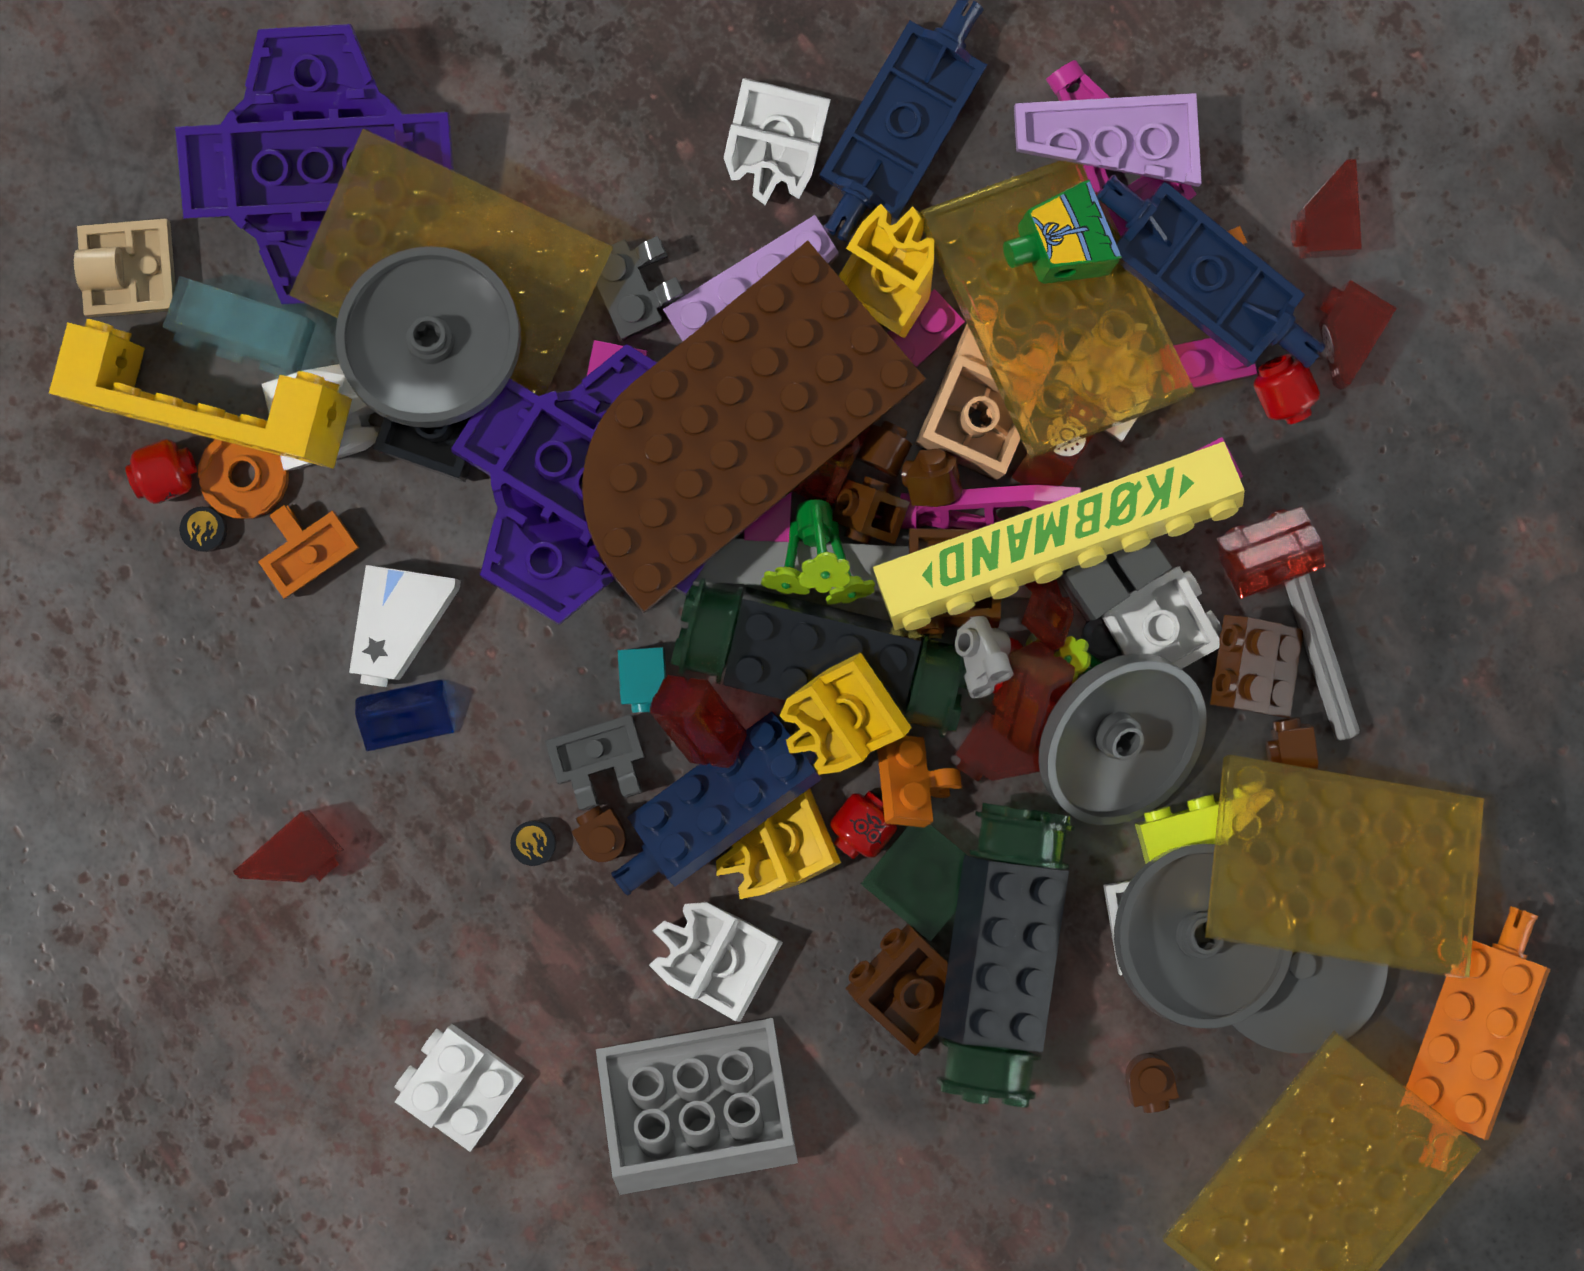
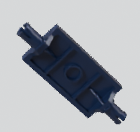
[819,0,987,243]
[1096,175,1326,368]
[611,711,822,896]

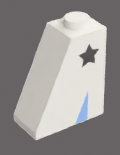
[349,565,461,687]

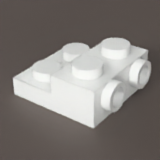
[1101,566,1222,669]
[394,1024,524,1152]

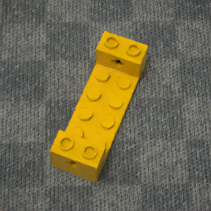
[49,319,352,469]

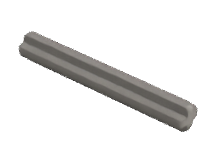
[1283,567,1360,740]

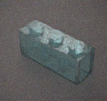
[163,276,316,377]

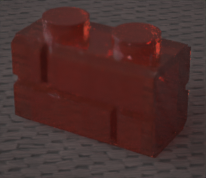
[1217,506,1325,599]
[992,641,1075,754]
[649,675,747,768]

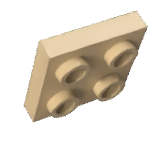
[74,219,177,318]

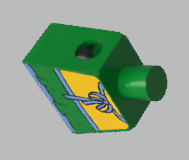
[1003,180,1122,284]

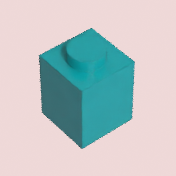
[617,647,668,713]

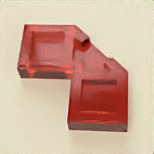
[1021,579,1074,652]

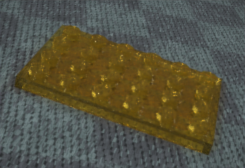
[289,128,614,396]
[920,160,1195,459]
[1205,755,1484,978]
[1163,1030,1481,1271]

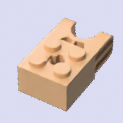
[915,301,1060,480]

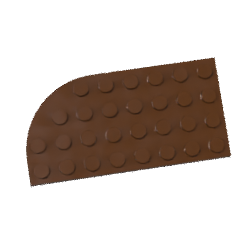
[582,240,926,613]

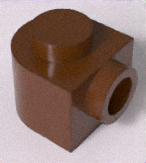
[856,421,912,478]
[902,449,962,507]
[1266,717,1318,775]
[571,805,627,862]
[1125,1053,1179,1113]

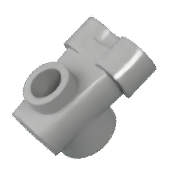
[955,616,1013,698]

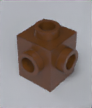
[832,476,910,545]

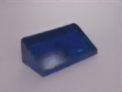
[355,680,454,752]

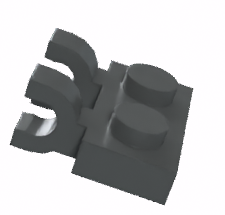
[584,236,686,341]
[545,714,645,811]

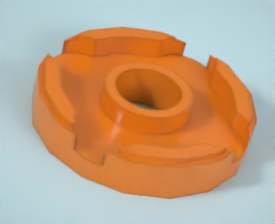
[198,439,289,519]

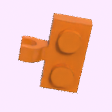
[258,505,360,599]
[877,735,962,828]

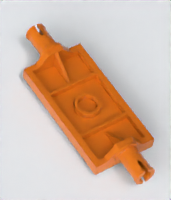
[1400,906,1551,1171]

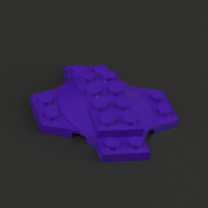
[175,24,456,304]
[451,344,707,625]

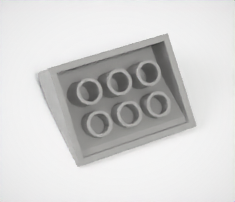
[596,1018,798,1195]

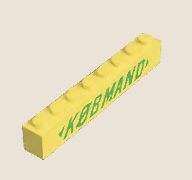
[873,441,1245,631]

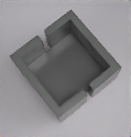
[1057,539,1172,622]

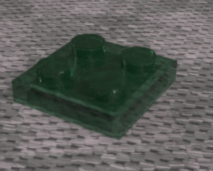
[860,824,967,942]

